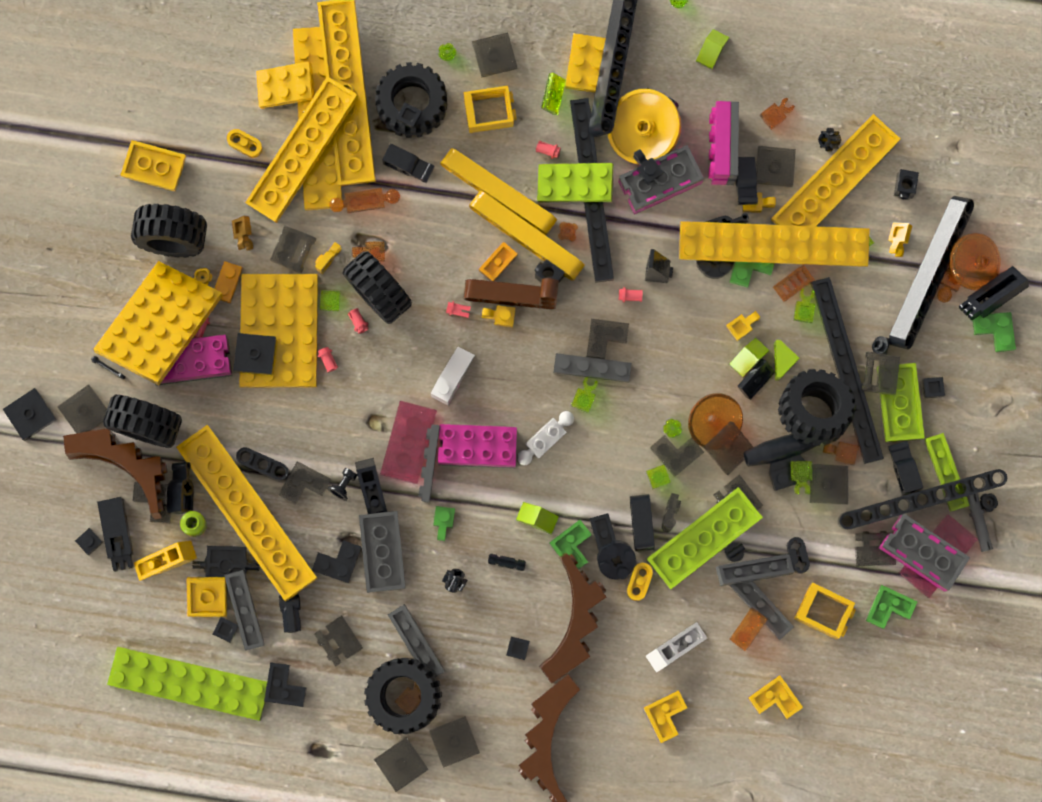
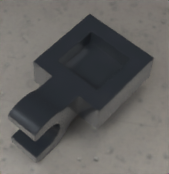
[633,149,663,185]

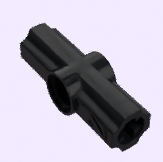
[279,593,301,633]

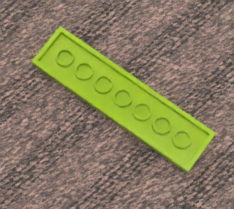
[107,647,267,721]

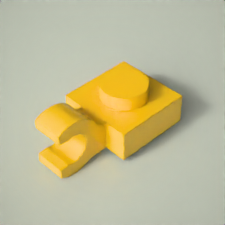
[743,192,776,213]
[888,223,913,257]
[482,305,515,327]
[726,311,760,341]

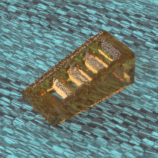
[773,264,815,302]

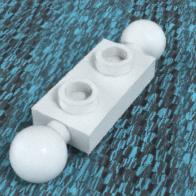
[517,411,574,465]

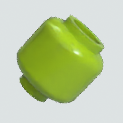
[180,511,207,537]

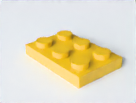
[565,33,606,93]
[256,61,314,109]
[120,140,186,192]

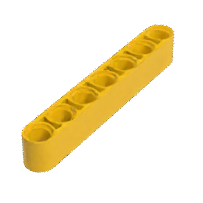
[440,148,557,235]
[469,191,585,281]

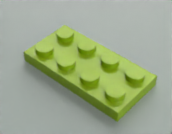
[537,163,614,203]
[877,363,925,442]

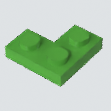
[729,262,774,288]
[972,312,1016,352]
[549,520,592,570]
[865,585,918,629]

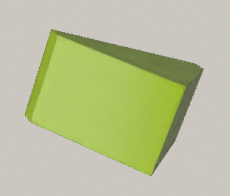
[696,29,729,69]
[729,338,770,377]
[774,340,800,381]
[516,502,559,535]

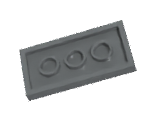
[359,511,406,593]

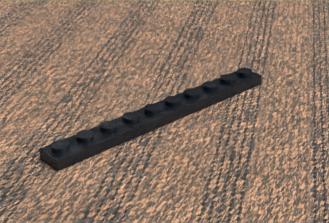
[570,98,614,283]
[811,277,884,464]

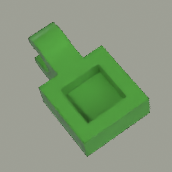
[433,506,455,541]

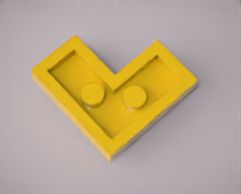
[748,675,803,719]
[643,690,687,743]

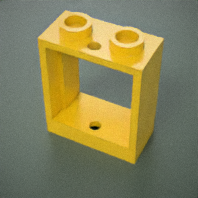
[463,86,517,133]
[794,583,856,639]

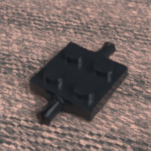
[192,546,260,577]

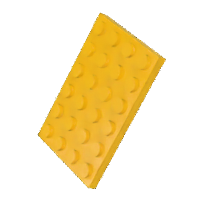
[94,261,223,386]
[239,274,318,388]

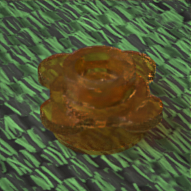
[558,222,578,242]

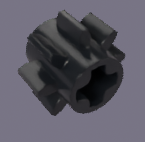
[818,128,842,152]
[442,568,468,593]

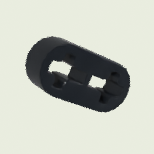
[786,537,810,574]

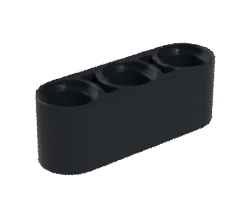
[236,447,290,483]
[630,494,655,551]

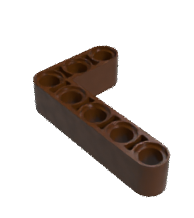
[463,278,559,310]

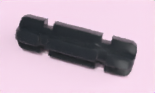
[488,553,526,571]

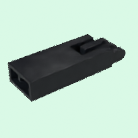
[959,266,1029,320]
[97,497,134,572]

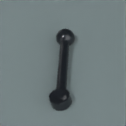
[91,356,126,380]

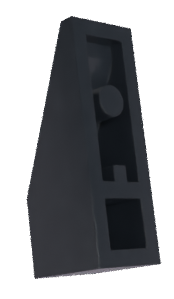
[645,249,674,283]
[355,457,387,514]

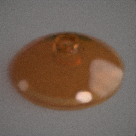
[950,233,1001,290]
[688,393,743,450]

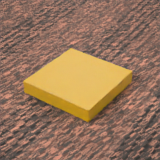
[186,577,228,617]

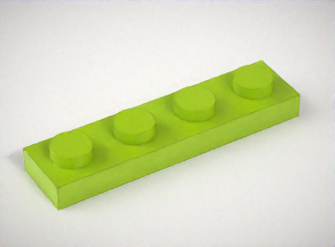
[924,433,970,512]

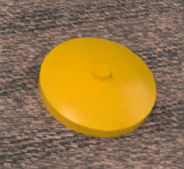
[607,89,681,165]

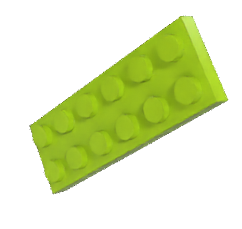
[647,487,763,589]

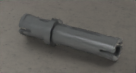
[966,493,993,552]

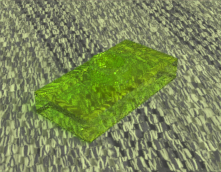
[541,73,566,115]

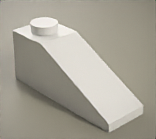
[431,347,475,406]
[646,622,707,672]

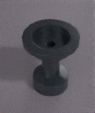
[327,468,358,501]

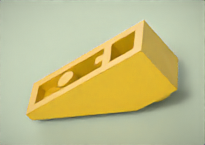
[134,540,198,581]

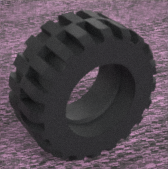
[375,62,448,138]
[131,204,207,258]
[342,251,412,324]
[778,369,856,446]
[103,394,182,448]
[364,658,442,734]

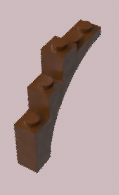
[63,428,168,519]
[539,553,606,684]
[518,675,580,802]

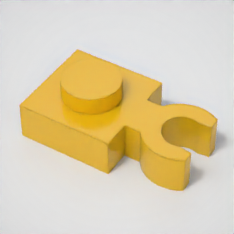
[315,242,342,275]

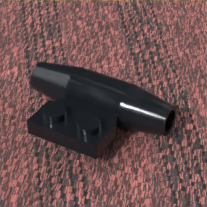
[743,433,816,491]

